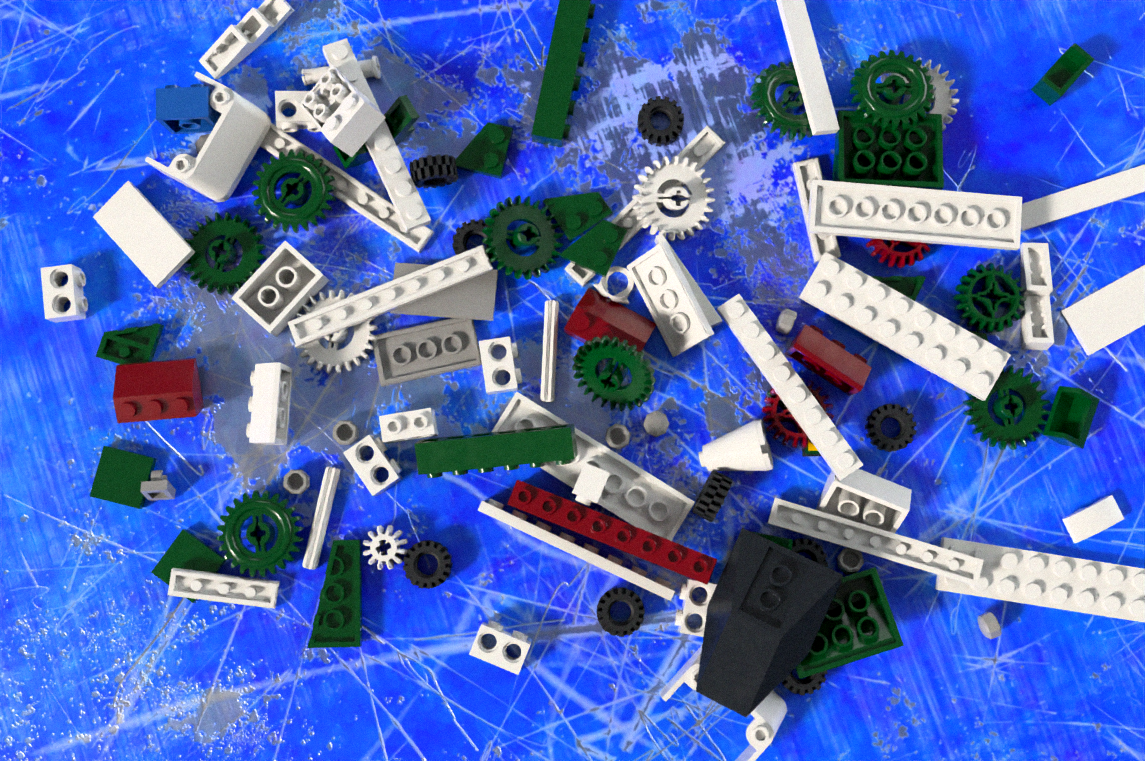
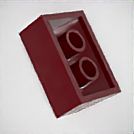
[564,288,656,359]
[785,324,872,396]
[113,358,204,423]

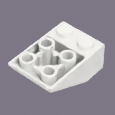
[299,65,386,157]

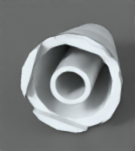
[699,419,774,471]

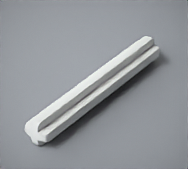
[540,300,559,402]
[302,467,340,570]

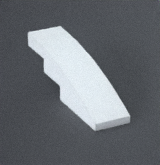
[199,0,295,80]

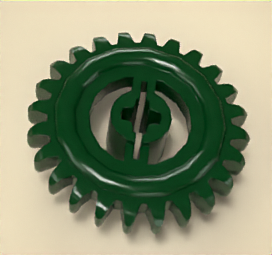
[849,50,936,131]
[750,62,813,141]
[252,149,337,233]
[482,195,564,280]
[184,212,267,296]
[572,336,656,412]
[963,365,1050,450]
[216,490,304,577]

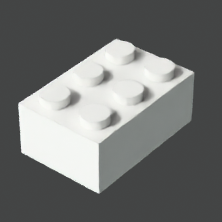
[232,241,329,337]

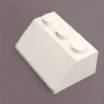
[246,362,292,446]
[816,469,912,533]

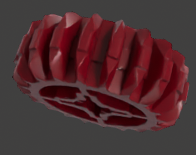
[866,238,932,268]
[762,378,834,449]

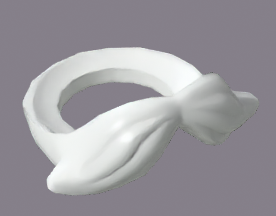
[594,266,634,304]

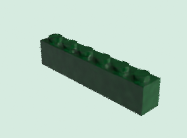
[531,0,596,147]
[414,424,578,478]

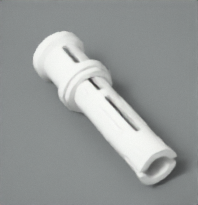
[301,56,381,86]

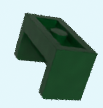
[1031,43,1094,106]
[1043,386,1100,449]

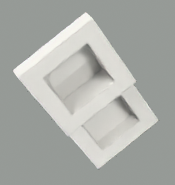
[1062,495,1124,543]

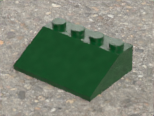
[833,110,944,190]
[796,567,904,679]

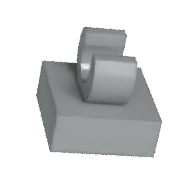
[140,470,176,501]

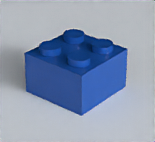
[156,84,221,134]

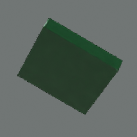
[90,446,157,509]
[151,529,226,603]

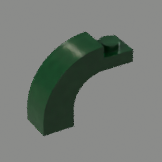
[333,95,420,169]

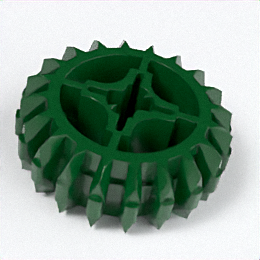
[953,263,1027,334]

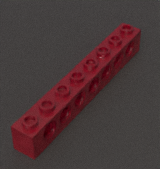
[508,480,718,585]

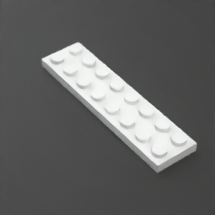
[807,179,1022,250]
[799,252,1011,401]
[492,392,695,541]
[935,537,1145,623]

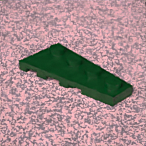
[307,539,362,648]

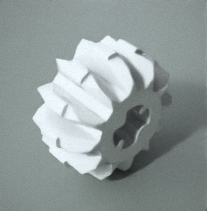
[363,525,408,570]

